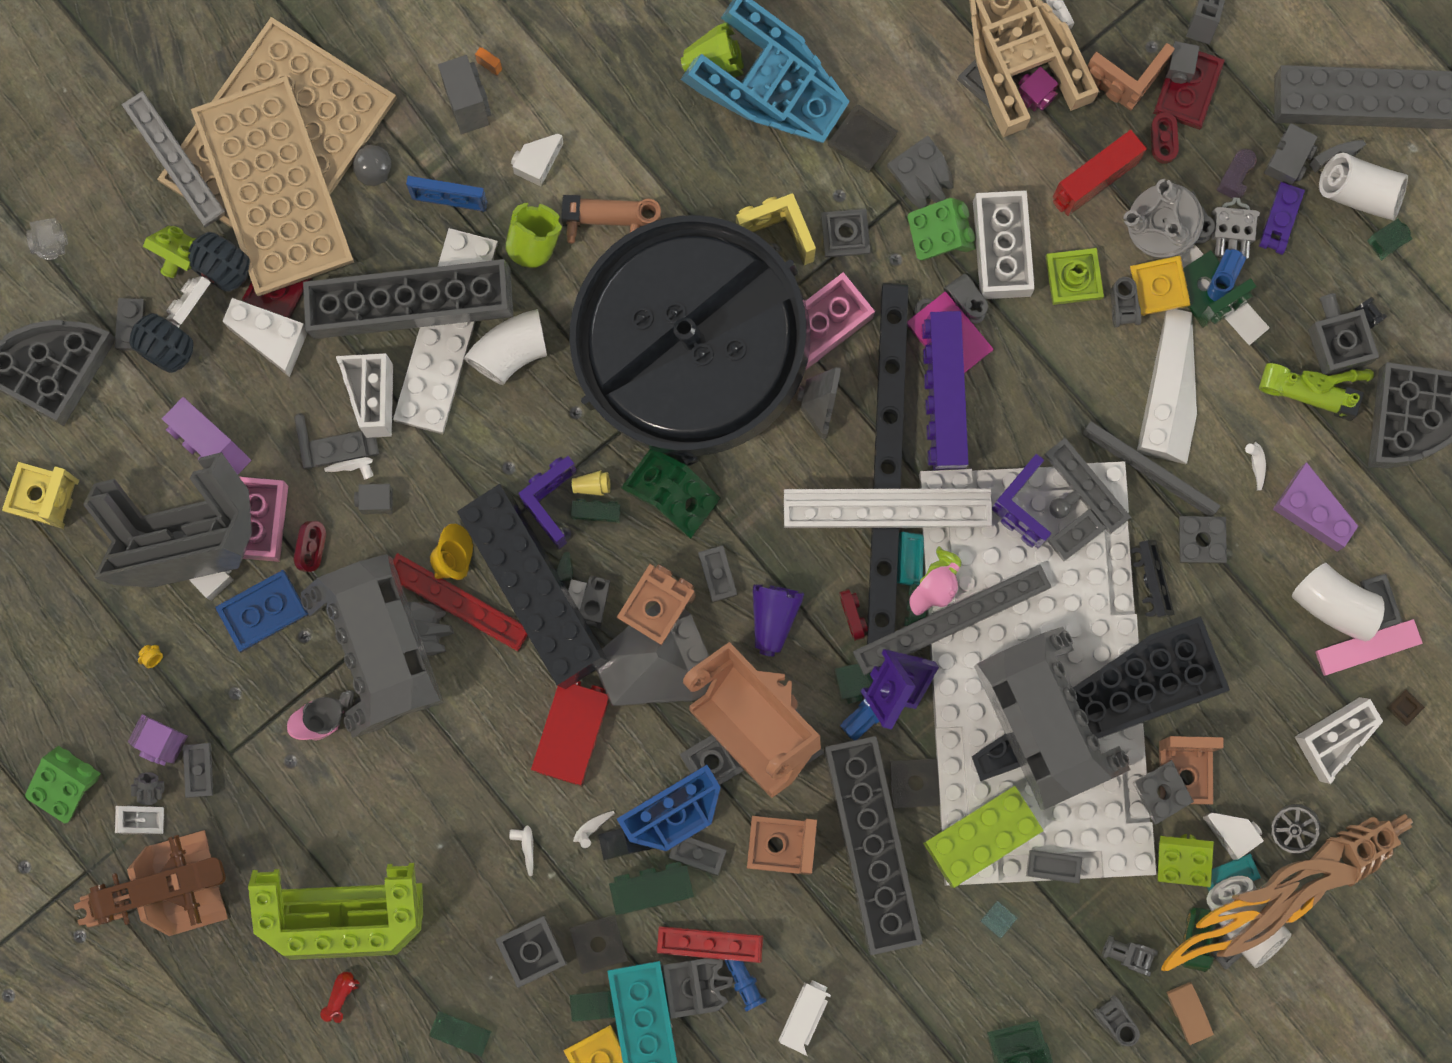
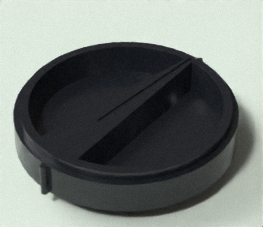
[569,215,811,456]

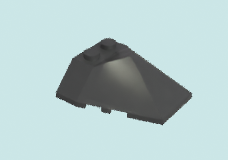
[596,604,712,706]

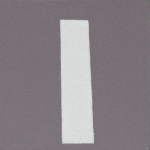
[1179,244,1270,345]

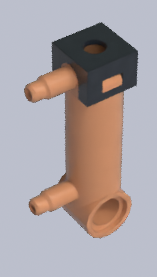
[562,195,661,244]

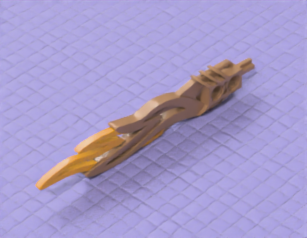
[1161,814,1413,971]

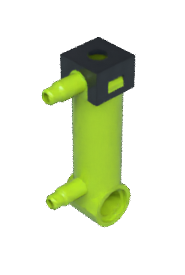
[1259,363,1364,421]

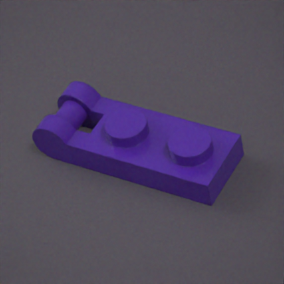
[1258,182,1305,255]

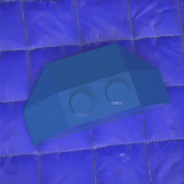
[617,765,721,851]

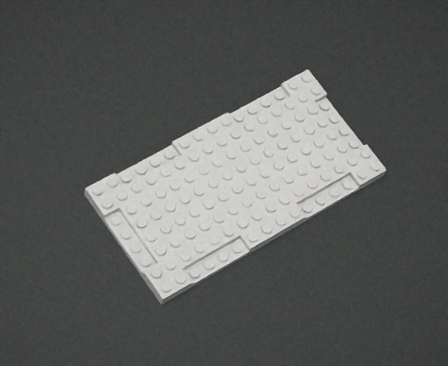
[919,462,1156,886]

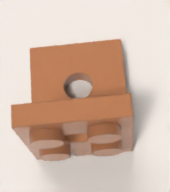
[1087,43,1175,111]
[617,564,696,645]
[1159,736,1223,805]
[747,816,817,875]

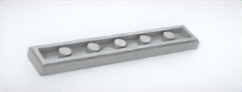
[121,91,226,228]

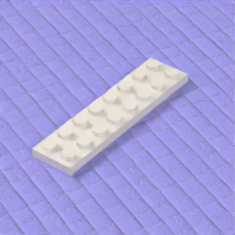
[393,228,498,434]

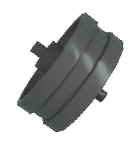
[1272,804,1321,853]

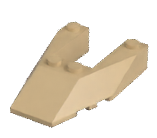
[969,0,1099,137]

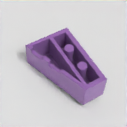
[162,397,252,474]
[1273,462,1358,552]
[128,714,188,766]

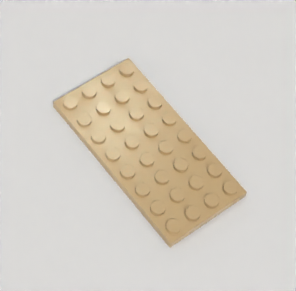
[191,76,354,296]

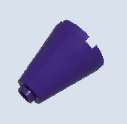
[753,584,804,656]

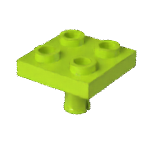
[143,225,197,278]
[1045,248,1104,305]
[1158,834,1214,887]

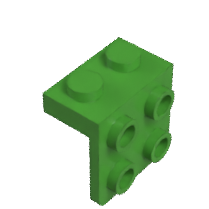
[908,198,975,261]
[25,746,101,823]

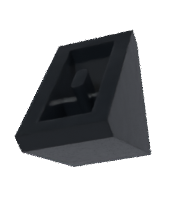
[598,828,655,860]

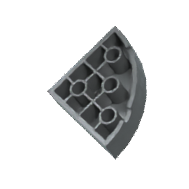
[0,320,115,426]
[1368,362,1452,468]

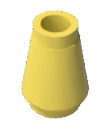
[572,470,611,496]

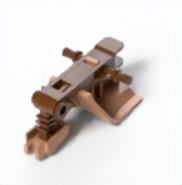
[74,830,228,936]

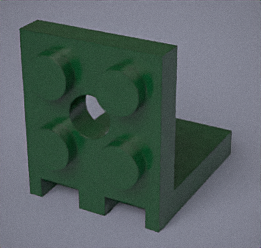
[1183,250,1257,328]
[621,450,721,539]

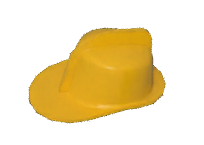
[430,523,473,580]

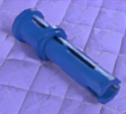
[725,931,767,1012]

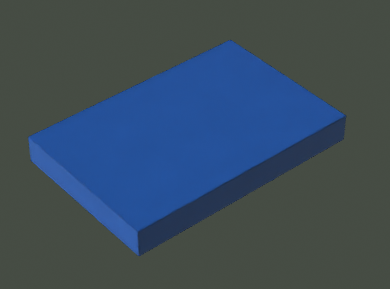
[406,176,487,212]
[215,569,308,653]

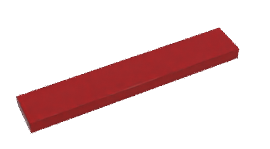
[393,553,528,652]

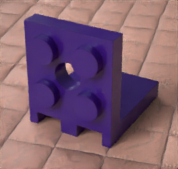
[992,454,1052,549]
[518,456,577,549]
[861,649,939,729]

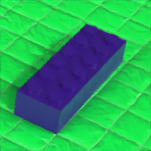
[922,311,968,471]

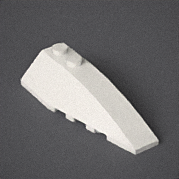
[1137,309,1197,464]

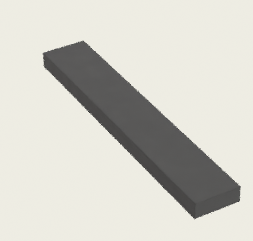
[1082,421,1221,517]

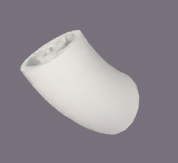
[1319,153,1408,221]
[464,309,547,385]
[1292,563,1384,641]
[1206,876,1291,968]

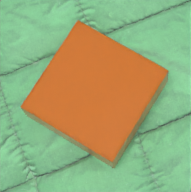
[475,47,502,76]

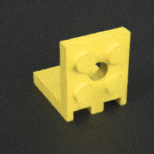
[736,193,816,265]
[2,462,79,529]

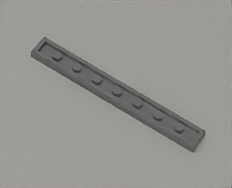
[853,564,1052,675]

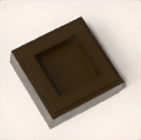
[1387,689,1425,726]

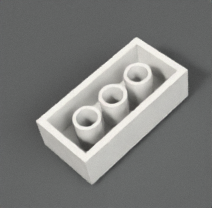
[973,191,1034,299]

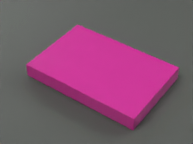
[907,291,994,374]

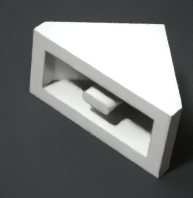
[115,806,164,834]

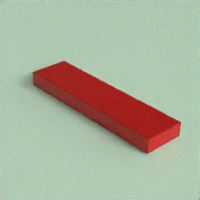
[657,926,763,963]

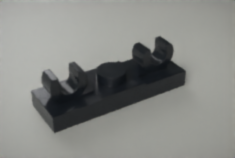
[1130,540,1175,617]

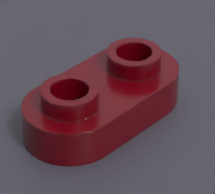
[1151,112,1179,164]
[294,521,326,572]
[839,589,868,641]

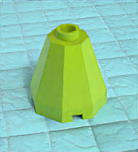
[681,22,744,78]

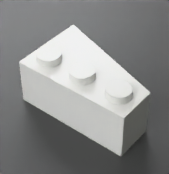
[223,298,307,377]
[336,353,393,438]
[1295,697,1383,784]

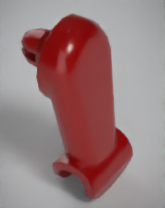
[320,972,360,1023]

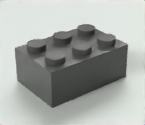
[438,55,491,134]

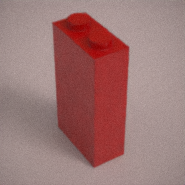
[1053,129,1147,216]
[531,681,609,787]

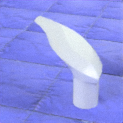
[1245,442,1266,490]
[324,457,374,480]
[573,811,615,848]
[510,825,533,876]

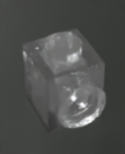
[26,218,68,260]

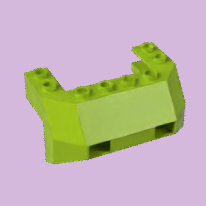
[248,863,423,960]

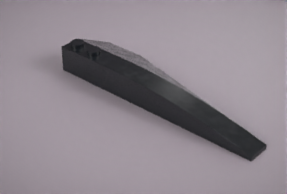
[971,616,1230,781]

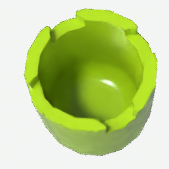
[506,203,562,268]

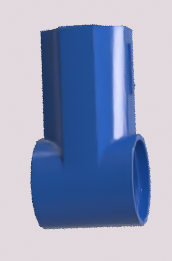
[1207,249,1246,301]
[840,699,879,741]

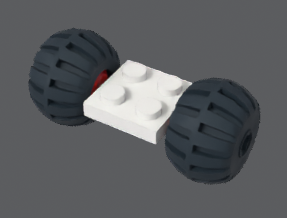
[129,232,250,373]

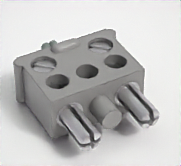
[1211,198,1260,259]

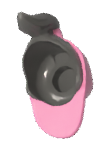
[287,690,354,741]

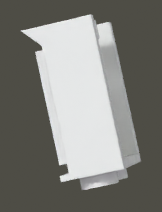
[778,980,831,1056]

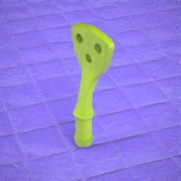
[1301,369,1374,394]

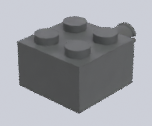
[1308,293,1379,376]

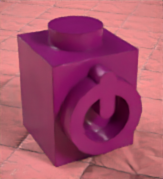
[1018,66,1058,112]

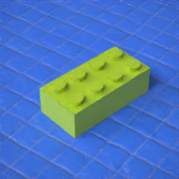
[923,786,1044,888]

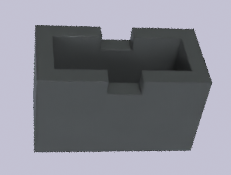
[1264,123,1318,185]

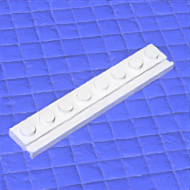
[784,489,992,528]

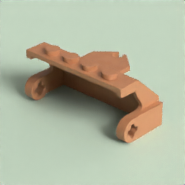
[683,642,821,798]

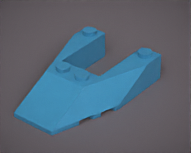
[680,0,850,143]

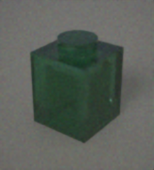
[1367,218,1413,261]

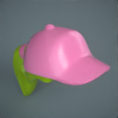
[909,546,962,616]

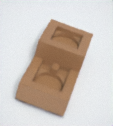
[1166,982,1214,1045]

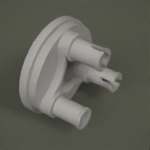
[1123,179,1204,259]

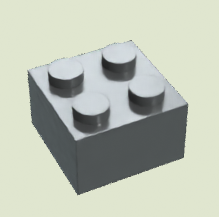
[495,916,567,988]

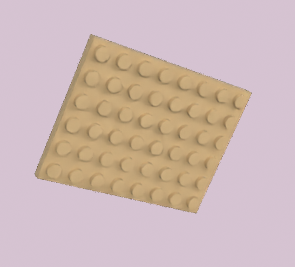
[157,17,397,229]

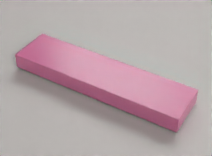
[1315,619,1423,676]

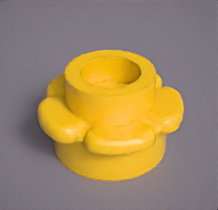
[138,645,163,669]

